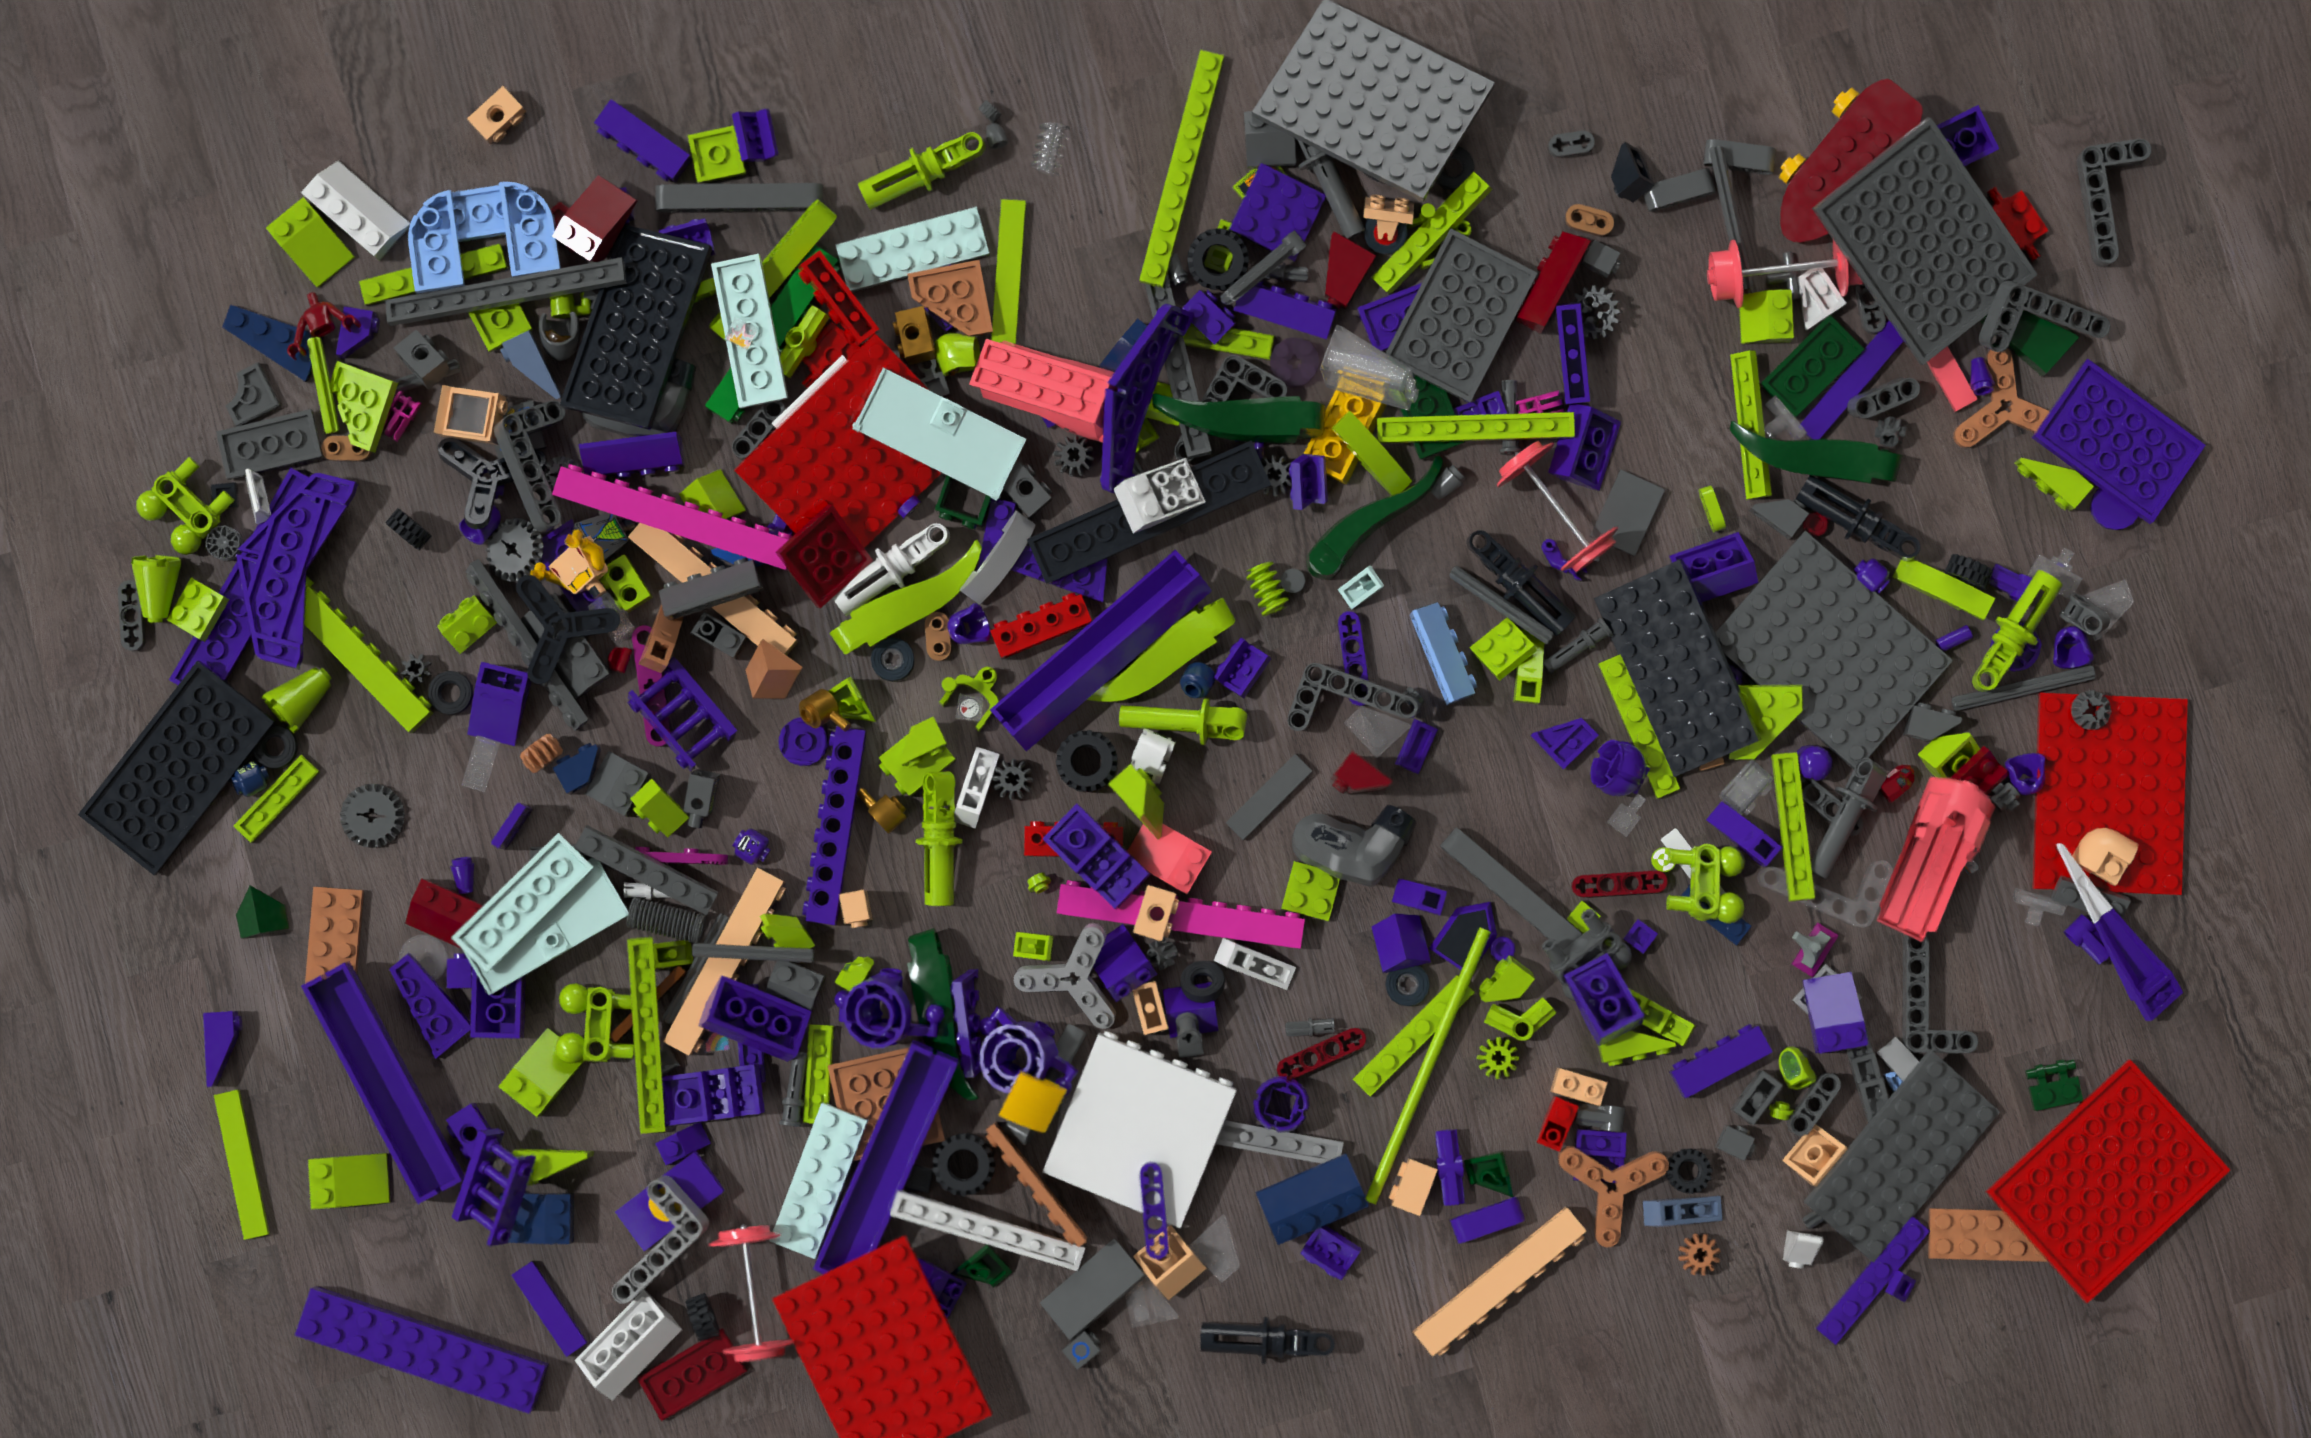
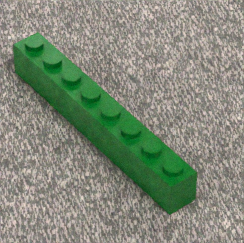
[705,245,840,425]

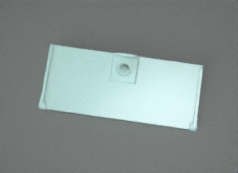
[852,368,1026,501]
[461,857,628,995]

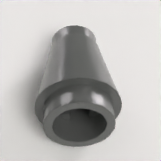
[1430,465,1466,500]

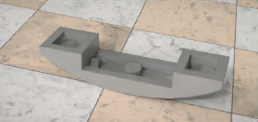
[960,511,1035,605]
[1876,1037,1919,1082]

